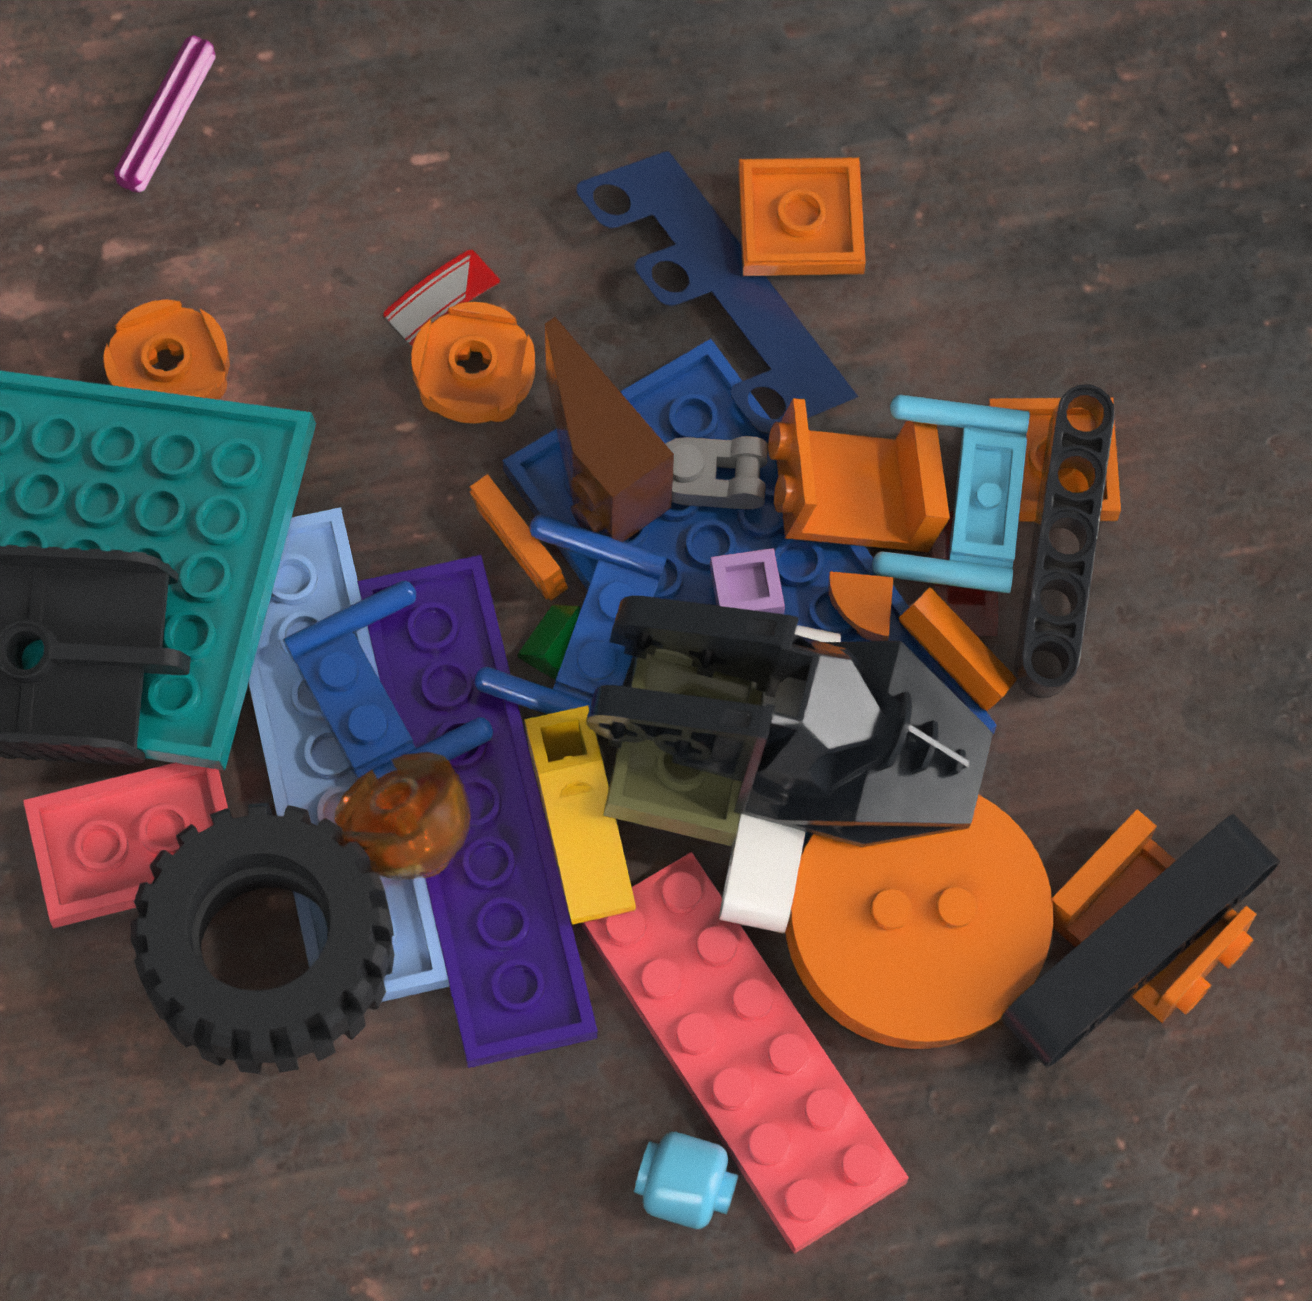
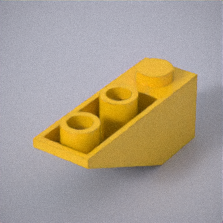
[525,705,636,925]

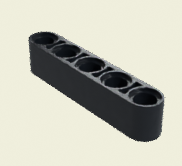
[1014,384,1115,698]
[1001,814,1280,1069]

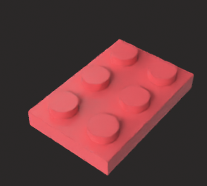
[23,763,228,928]

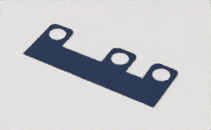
[576,151,858,434]

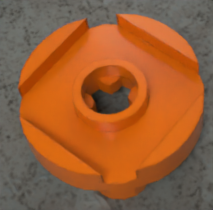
[103,299,230,400]
[411,302,535,424]

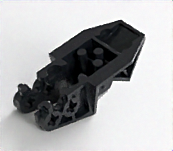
[586,596,993,847]

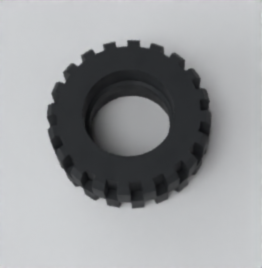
[130,803,395,1074]

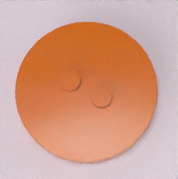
[785,795,1053,1049]

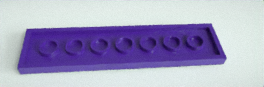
[357,555,598,1068]

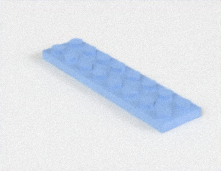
[249,507,449,1002]

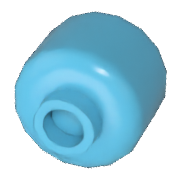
[634,1132,738,1229]

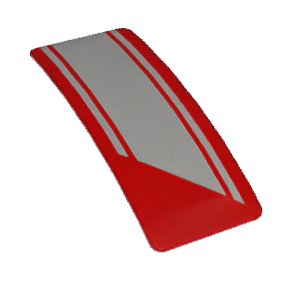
[383,250,500,346]

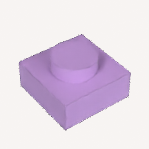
[710,548,785,614]

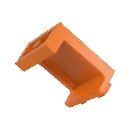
[1051,809,1257,1023]

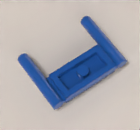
[474,514,667,714]
[283,580,493,801]

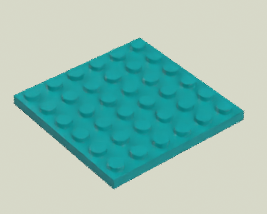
[0,370,316,771]

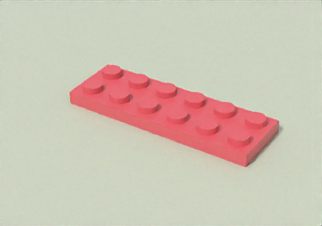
[581,852,909,1254]

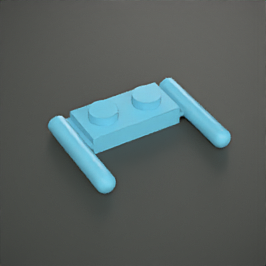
[872,395,1030,593]

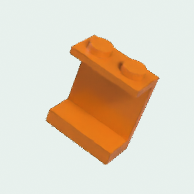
[768,398,950,552]

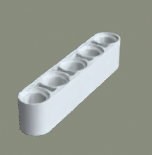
[719,625,841,933]

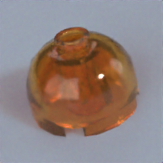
[334,752,471,881]

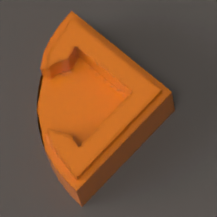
[828,571,893,641]

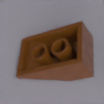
[545,317,674,542]

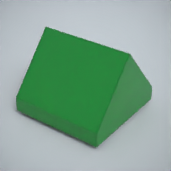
[517,605,581,681]

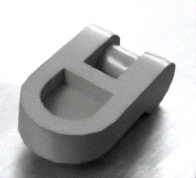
[665,436,768,509]

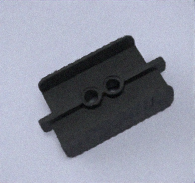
[0,545,191,765]

